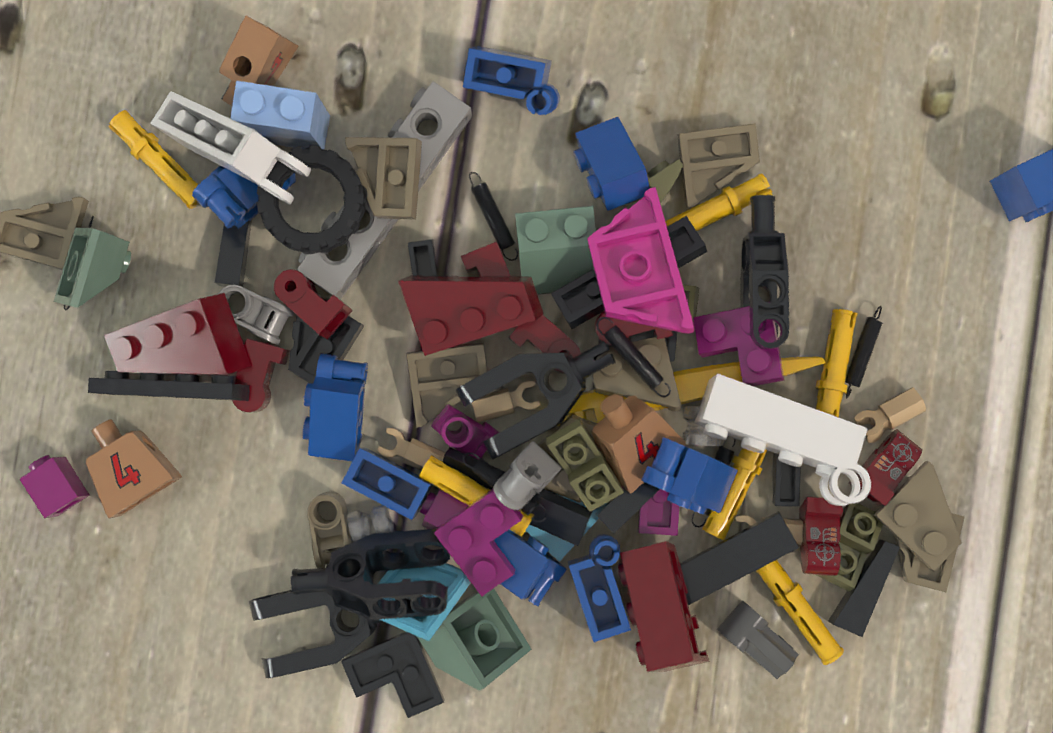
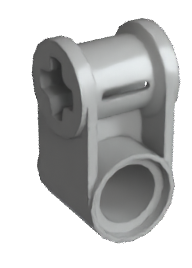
[218,285,294,345]
[494,441,562,510]

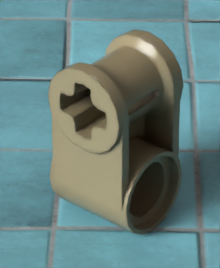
[307,492,355,568]

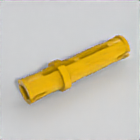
[108,110,200,209]
[665,173,772,231]
[815,309,858,418]
[702,448,767,540]
[419,455,534,537]
[756,560,844,665]

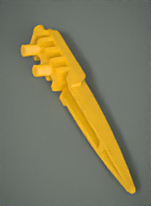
[558,356,826,426]

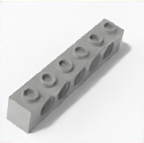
[297,81,472,299]

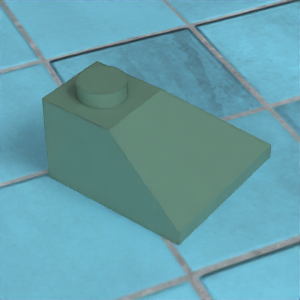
[53,228,131,308]
[417,589,532,691]

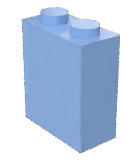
[230,81,330,149]

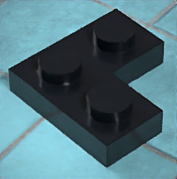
[341,632,445,718]

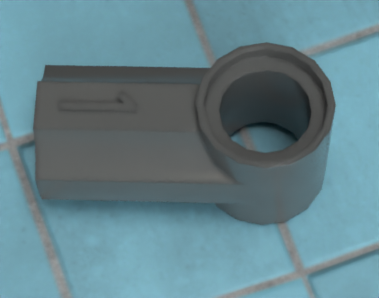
[717,600,799,679]

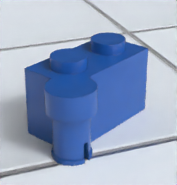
[463,46,560,115]
[192,136,296,229]
[303,354,368,461]
[641,437,738,515]
[494,529,567,607]
[567,534,631,642]

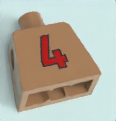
[219,15,298,106]
[592,394,687,494]
[86,419,182,518]

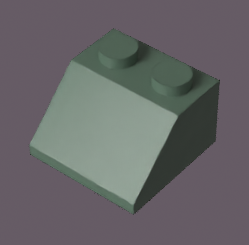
[515,206,596,295]

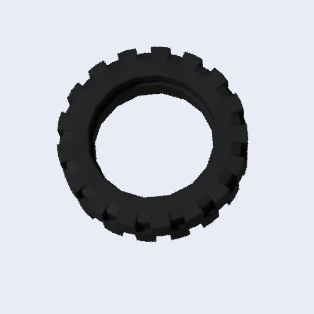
[257,146,365,254]

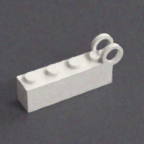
[150,91,312,205]
[694,374,871,506]

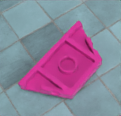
[587,187,694,334]

